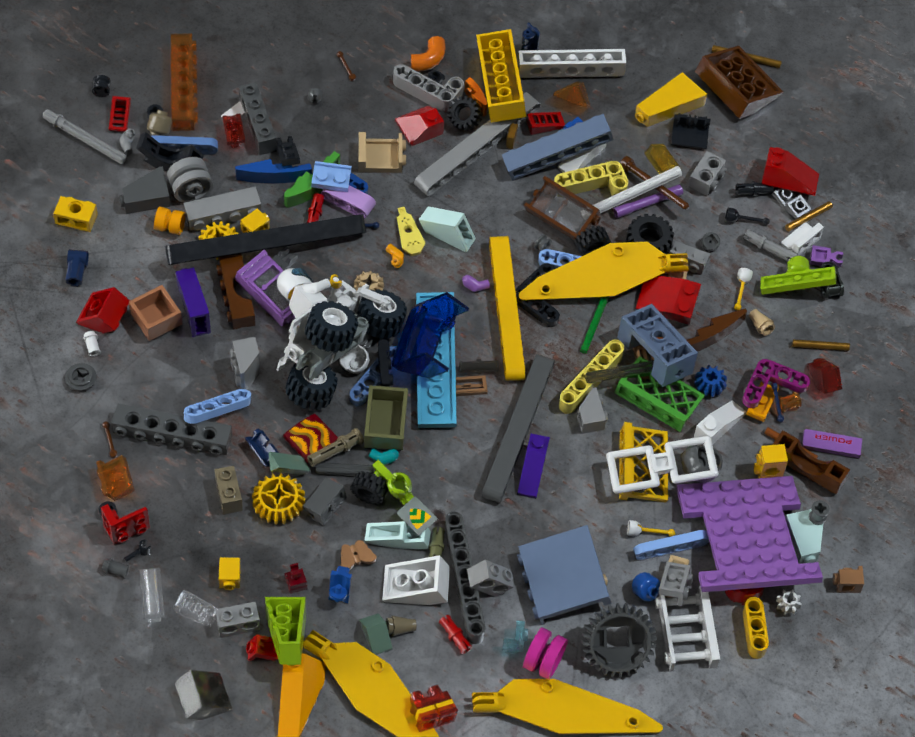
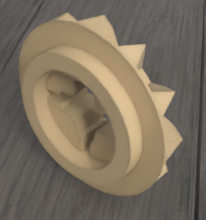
[354,270,384,291]

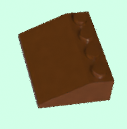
[695,46,784,119]

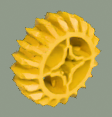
[252,473,305,525]

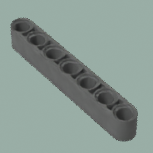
[445,511,486,644]

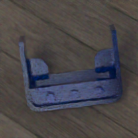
[392,292,469,378]

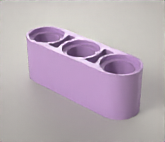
[321,185,376,219]

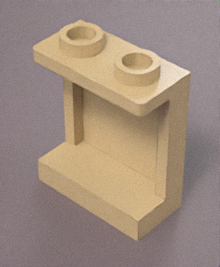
[358,132,406,173]

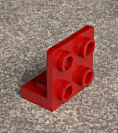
[101,504,150,545]

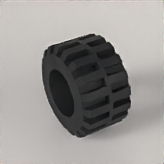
[626,214,674,254]

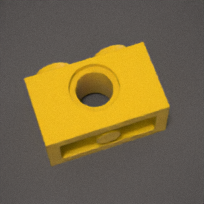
[53,196,98,232]
[754,444,788,478]

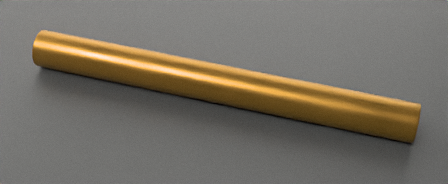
[711,45,782,68]

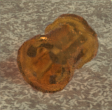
[779,391,802,413]

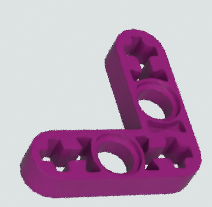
[742,359,810,408]

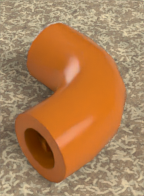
[411,36,446,72]

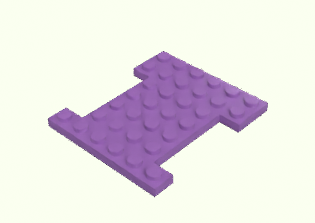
[676,476,823,592]

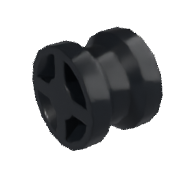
[92,75,111,97]

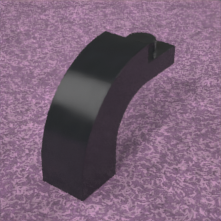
[136,132,204,171]

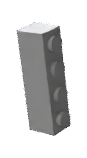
[183,186,262,231]

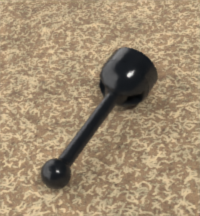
[725,207,770,225]

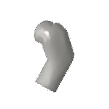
[119,128,135,155]

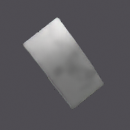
[772,188,811,219]

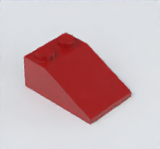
[761,147,819,196]
[635,276,701,325]

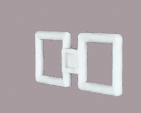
[606,436,719,494]

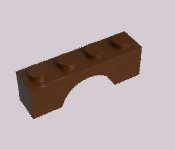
[216,253,256,330]
[773,430,850,495]

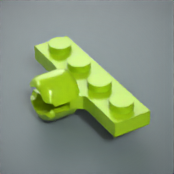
[760,256,836,294]
[373,460,414,506]

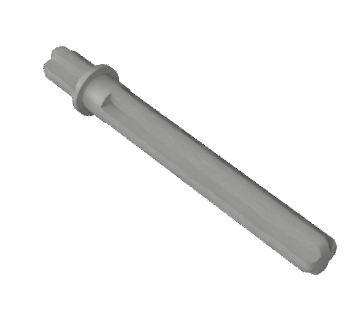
[42,109,127,164]

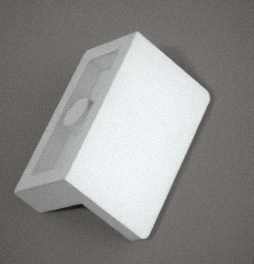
[781,222,824,256]

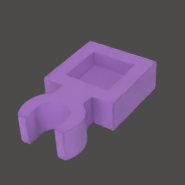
[810,245,844,267]

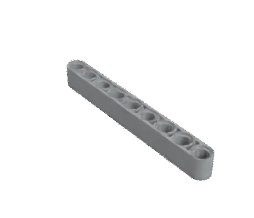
[414,92,541,196]

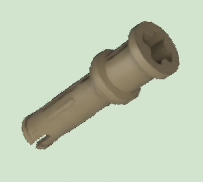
[307,428,364,467]

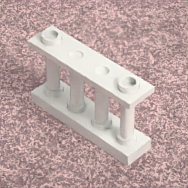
[655,586,720,672]

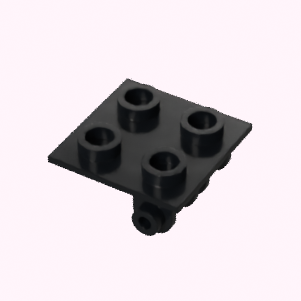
[671,113,711,149]

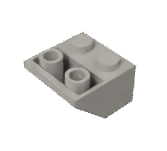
[230,337,260,390]

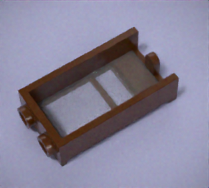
[524,176,601,240]

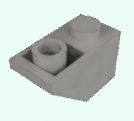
[577,387,608,434]

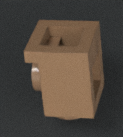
[833,566,864,593]

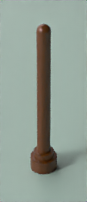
[620,156,689,210]

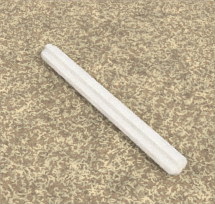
[581,166,682,220]

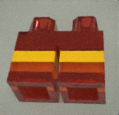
[410,685,458,732]

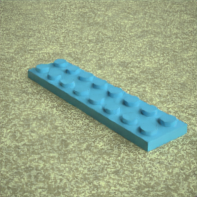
[416,292,457,428]

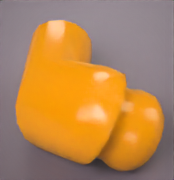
[385,243,404,268]

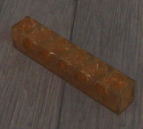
[171,33,198,131]

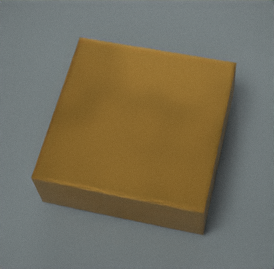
[506,123,518,149]

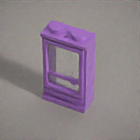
[235,250,295,326]

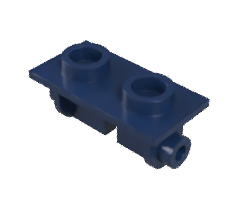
[521,22,540,50]
[245,429,279,467]

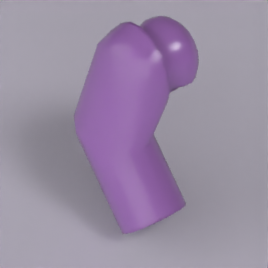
[462,275,490,292]

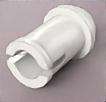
[83,331,101,357]

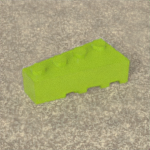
[265,597,306,666]

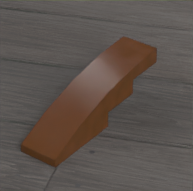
[686,308,747,352]

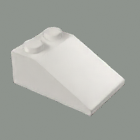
[382,555,450,605]

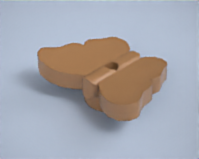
[341,540,377,569]

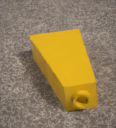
[635,72,707,127]

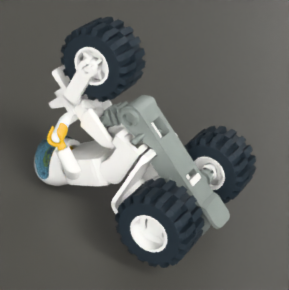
[276,268,407,410]

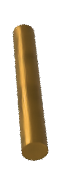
[785,201,833,232]
[792,339,850,351]

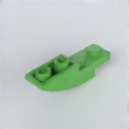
[284,151,340,208]

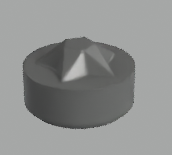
[701,232,720,252]

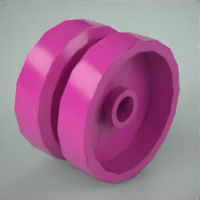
[523,627,568,680]

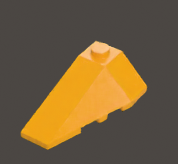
[278,653,326,737]

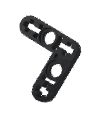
[515,263,560,327]

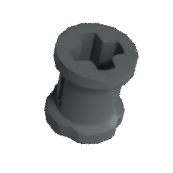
[809,500,830,525]

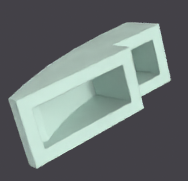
[365,521,431,549]

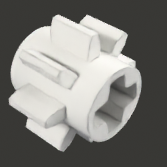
[776,589,802,615]

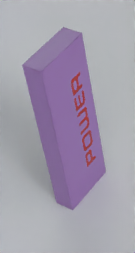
[802,429,862,458]

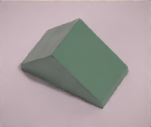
[359,613,393,655]

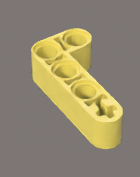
[554,161,628,197]

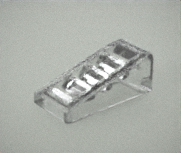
[174,589,219,628]

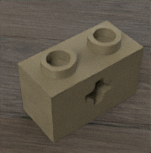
[214,465,243,515]

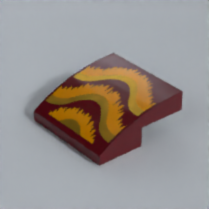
[283,413,338,463]

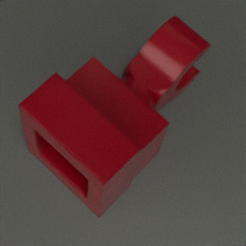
[284,563,308,594]

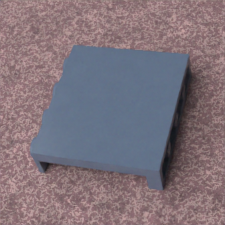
[517,525,612,625]

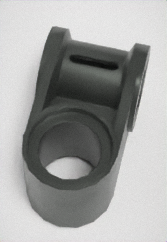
[821,261,844,299]

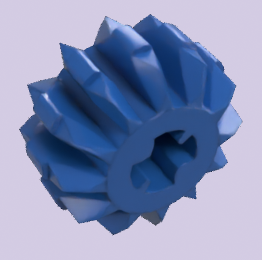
[694,365,727,398]

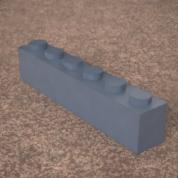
[502,114,614,181]

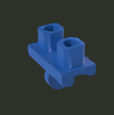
[328,566,352,603]

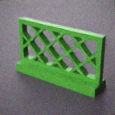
[615,356,705,432]

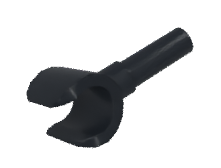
[124,539,151,562]

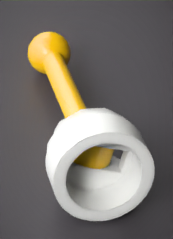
[734,268,753,311]
[627,520,675,537]

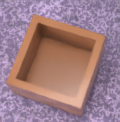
[129,285,182,341]

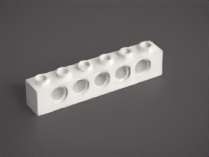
[517,49,626,78]

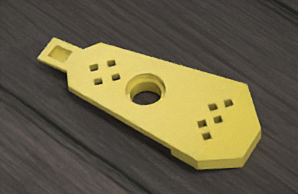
[397,207,425,256]

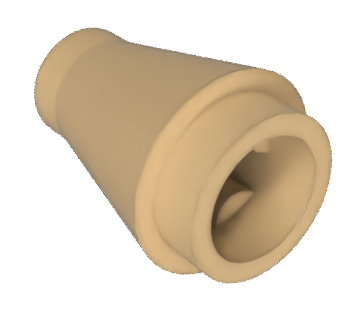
[749,309,775,336]

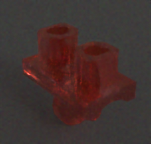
[222,114,245,148]

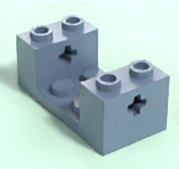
[617,304,698,387]

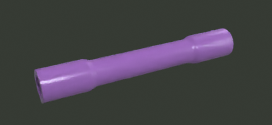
[613,184,683,218]

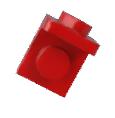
[246,634,278,661]

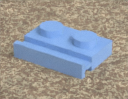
[311,161,352,192]

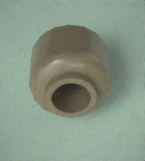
[147,110,173,136]

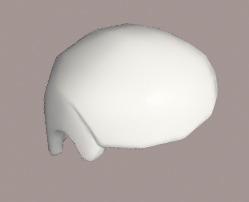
[339,345,370,374]

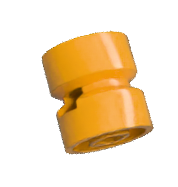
[154,206,186,235]

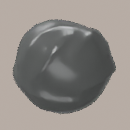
[680,445,723,483]

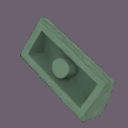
[269,452,310,475]

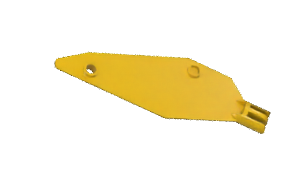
[519,242,689,300]
[303,630,439,737]
[472,679,663,734]

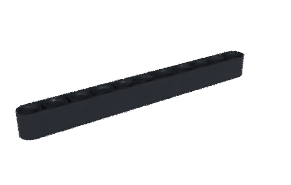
[165,214,367,265]

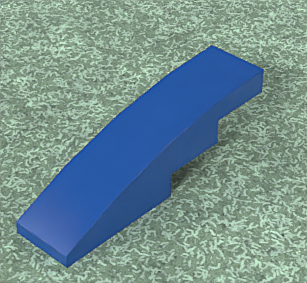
[235,159,312,184]

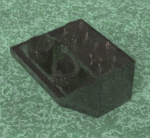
[174,670,232,720]

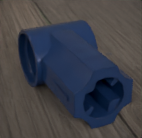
[65,249,89,287]

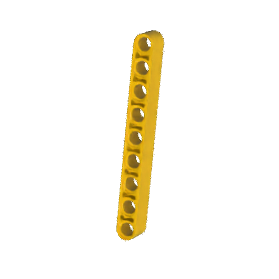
[489,236,525,381]

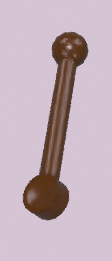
[336,51,356,81]
[102,421,117,458]

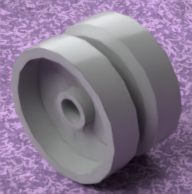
[167,157,213,203]

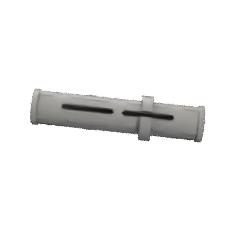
[743,229,798,261]

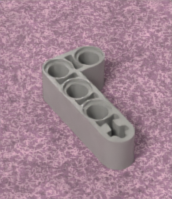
[393,64,464,112]

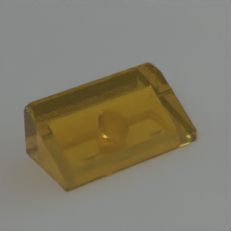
[645,144,682,174]

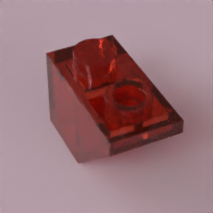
[807,358,842,394]

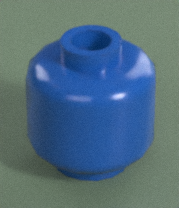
[632,572,660,602]

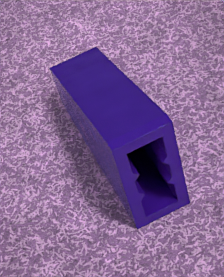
[175,267,211,337]

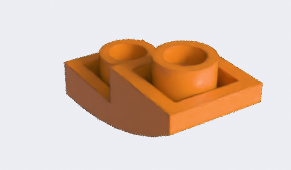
[464,77,487,116]

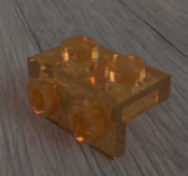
[96,455,135,501]

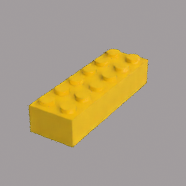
[476,29,526,123]

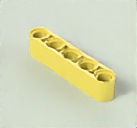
[559,340,624,414]

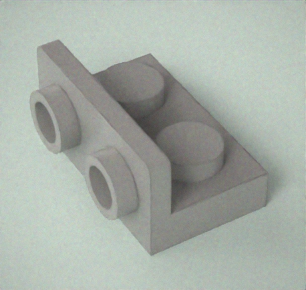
[669,241,710,275]
[659,562,693,606]

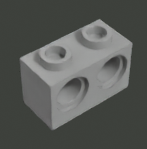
[688,151,727,196]
[467,560,514,597]
[215,602,260,638]

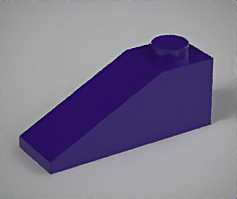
[517,433,550,499]

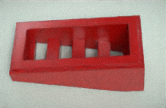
[109,96,131,132]
[526,112,565,135]

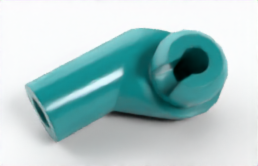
[369,448,399,465]

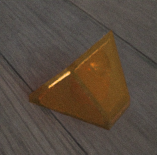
[553,81,590,108]

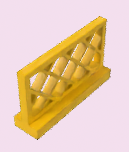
[619,422,668,503]

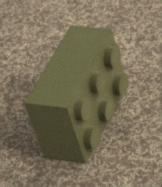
[364,385,408,451]

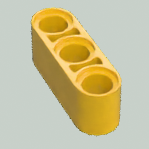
[743,597,769,659]

